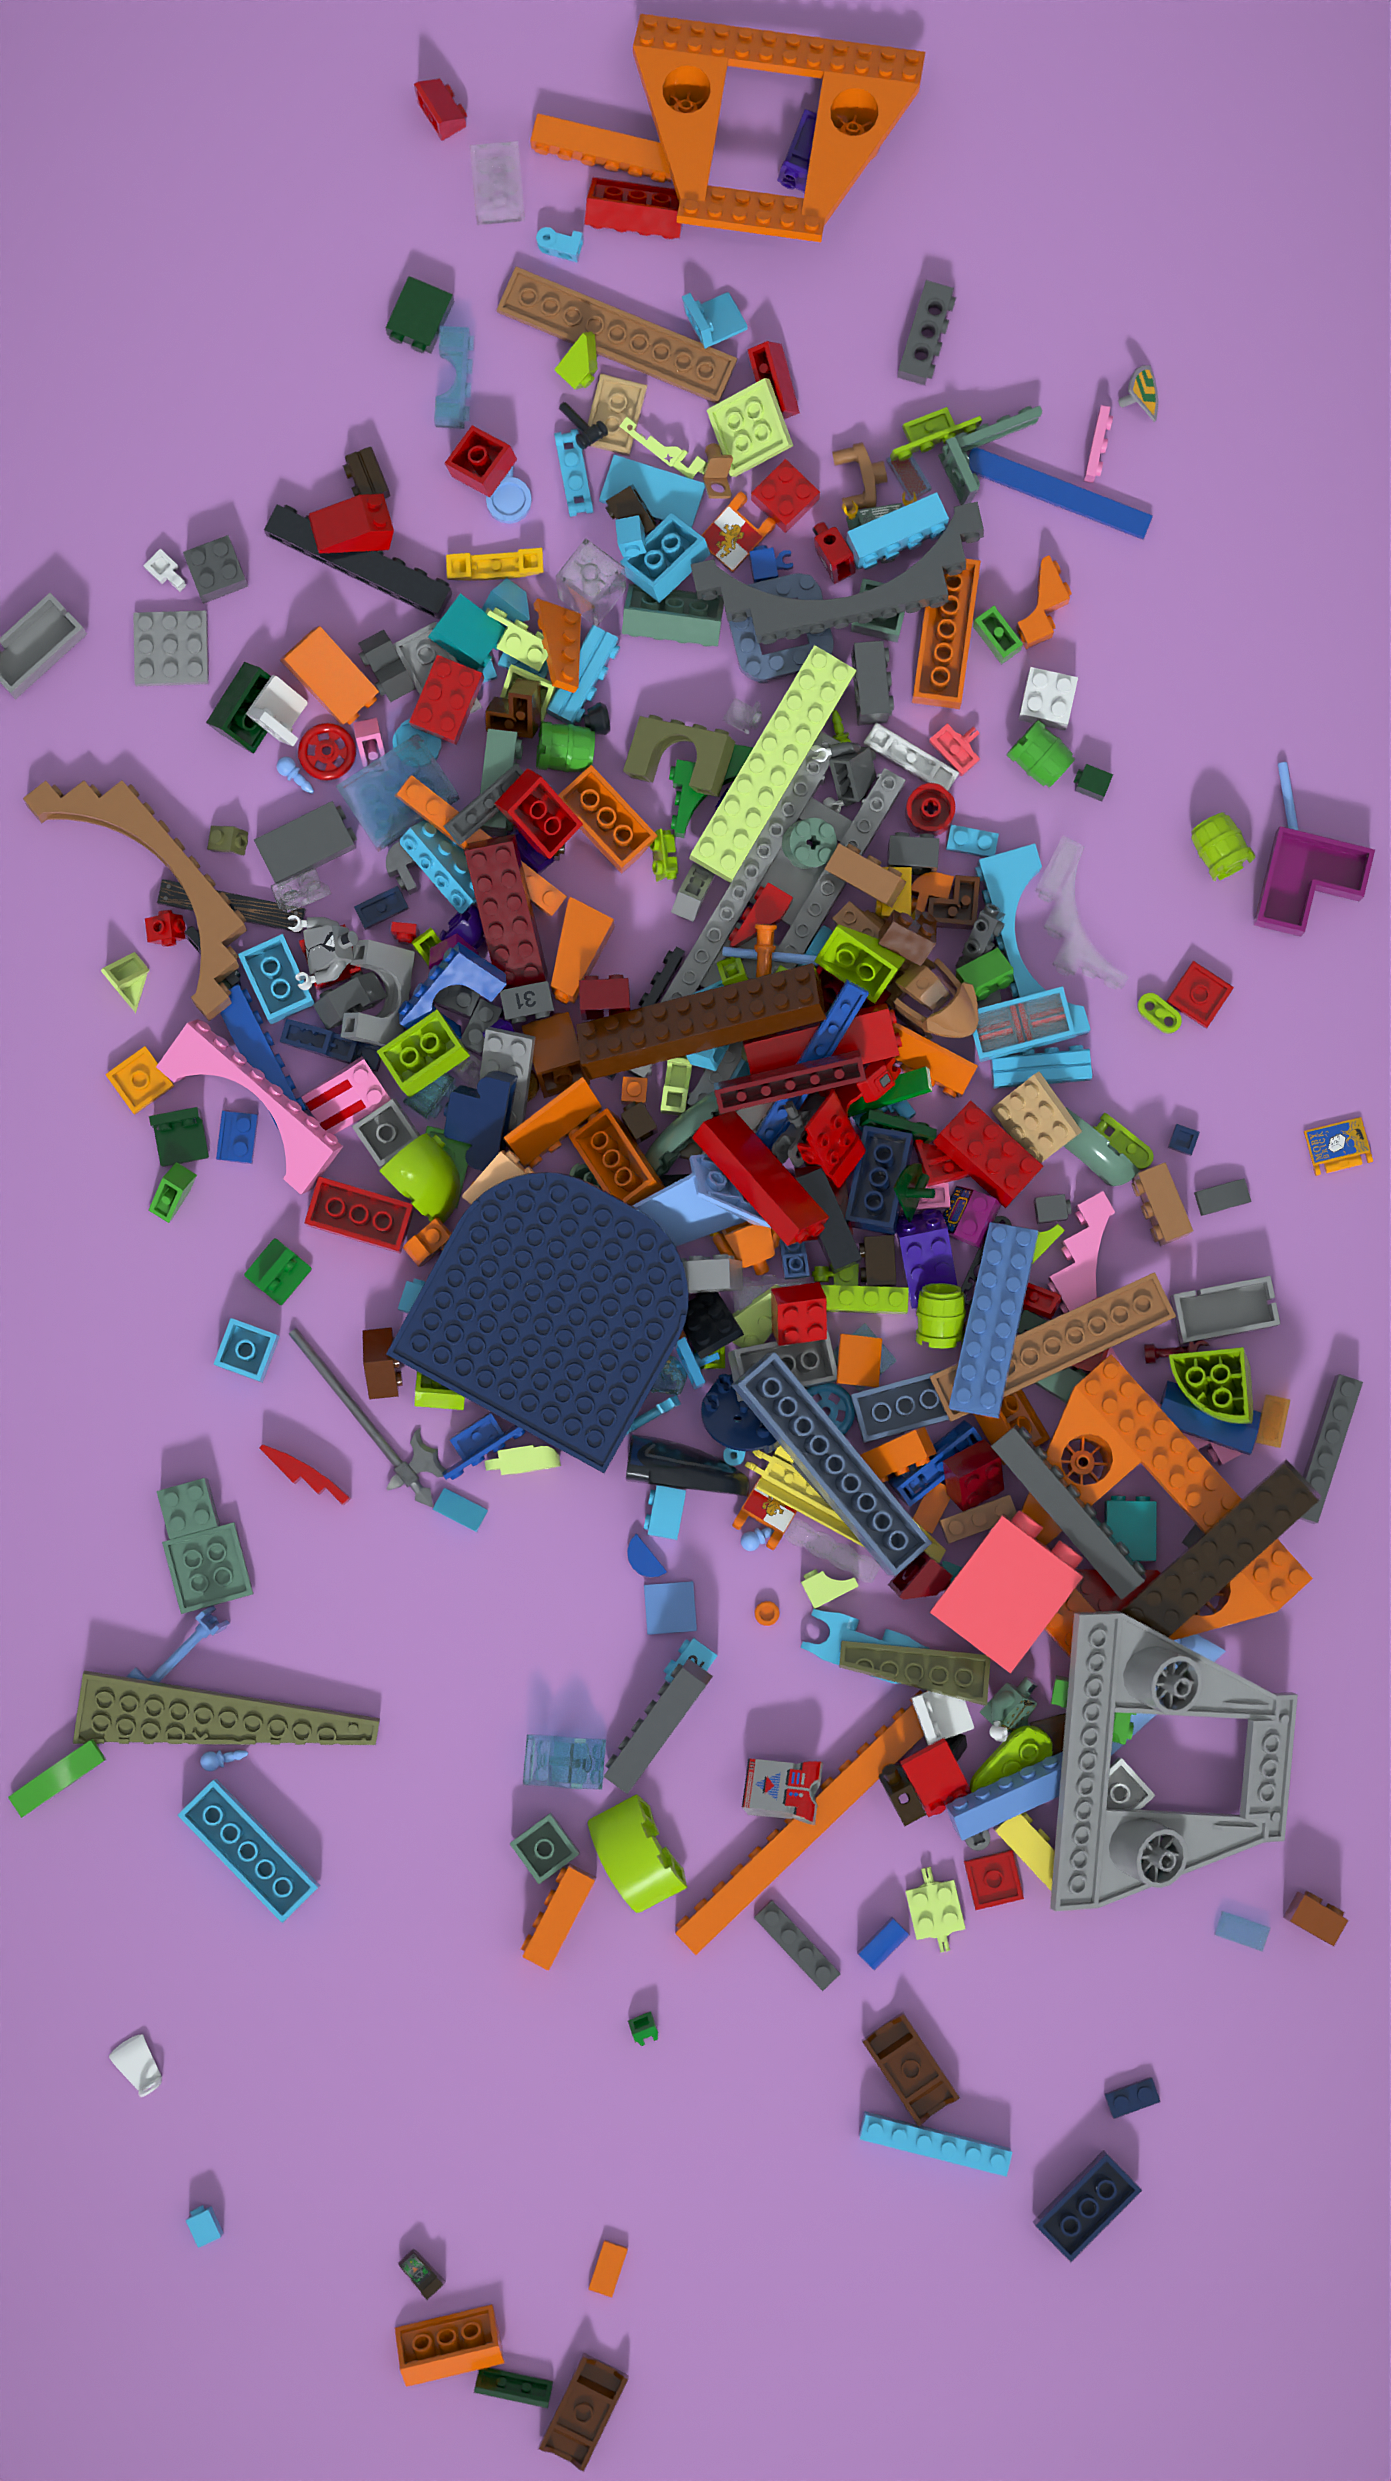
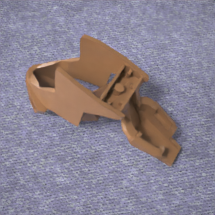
[832,901,979,1040]

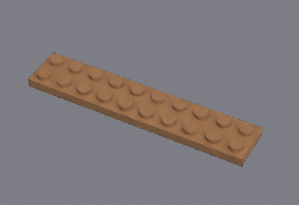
[497,266,737,404]
[929,1272,1176,1422]

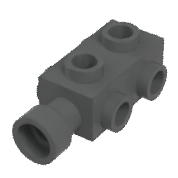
[955,903,1005,969]

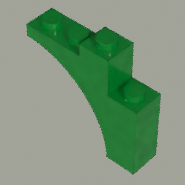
[669,744,754,838]

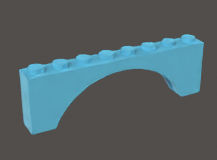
[975,844,1091,1049]

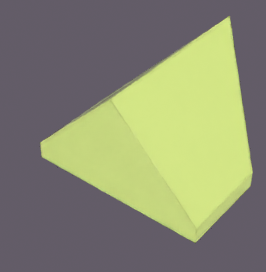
[101,952,150,1013]

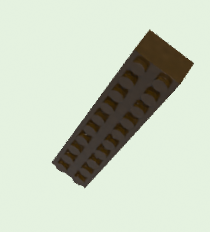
[1119,1459,1321,1637]

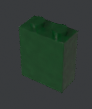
[385,276,454,353]

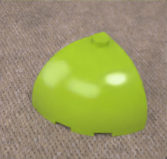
[379,1133,460,1223]
[1169,1347,1253,1424]

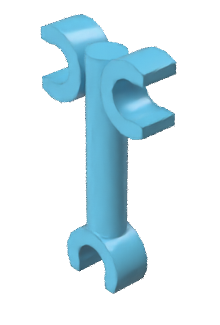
[626,1395,681,1435]

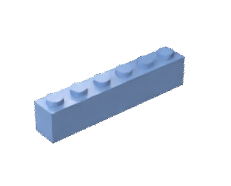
[945,1752,1063,1841]

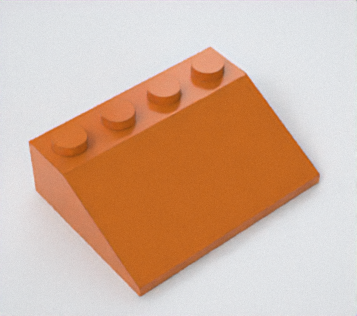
[504,1077,602,1169]

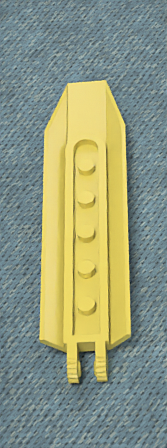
[745,1445,946,1563]

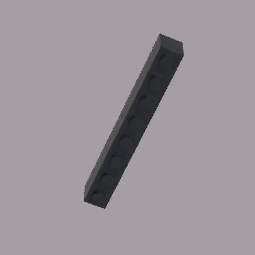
[264,504,452,619]

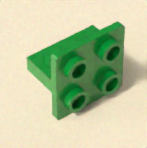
[244,1238,312,1306]

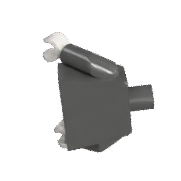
[811,742,876,813]

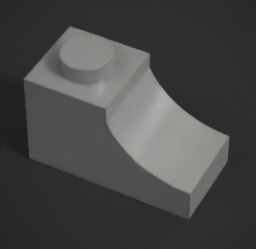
[671,863,715,922]

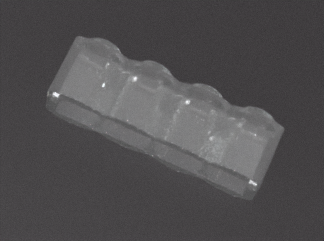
[784,1520,880,1583]

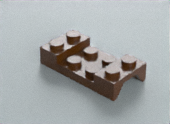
[862,2012,960,2127]
[538,2353,629,2472]

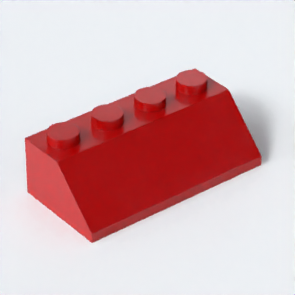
[584,177,683,239]

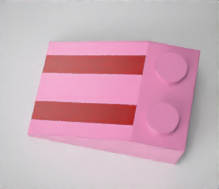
[301,1056,391,1135]

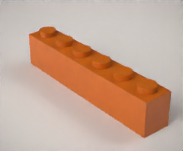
[530,113,672,183]

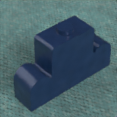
[444,1071,518,1171]

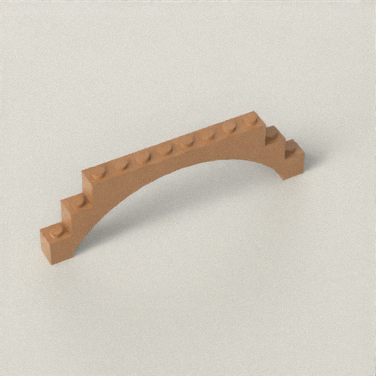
[23,780,247,1021]

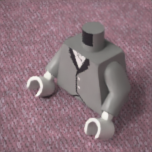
[288,915,358,990]

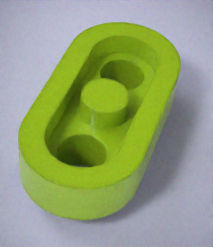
[1137,993,1182,1034]

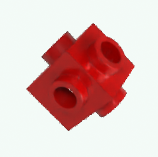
[145,910,186,947]

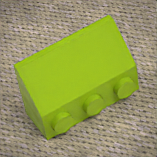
[377,1009,470,1098]

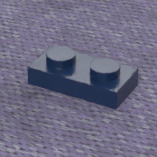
[354,886,409,930]
[1104,2077,1161,2119]

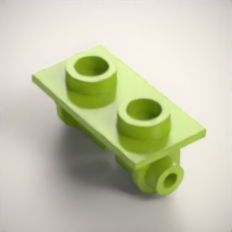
[650,829,679,882]

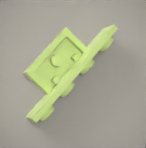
[485,607,548,671]

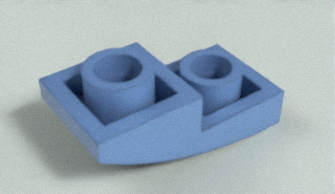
[779,1238,810,1280]

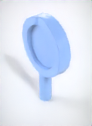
[486,466,532,524]

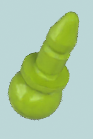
[832,710,852,743]

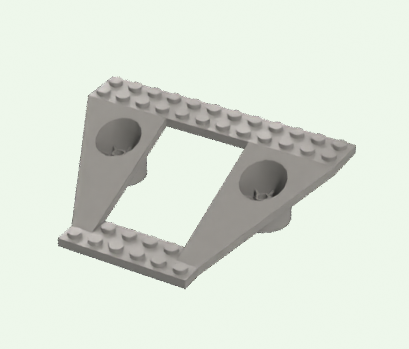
[1050,1611,1298,1911]

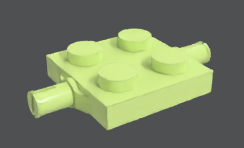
[906,1867,966,1953]

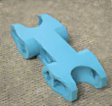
[800,1609,930,1684]

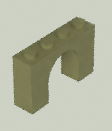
[623,715,736,797]

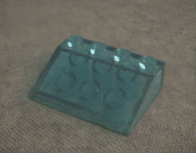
[336,733,459,852]

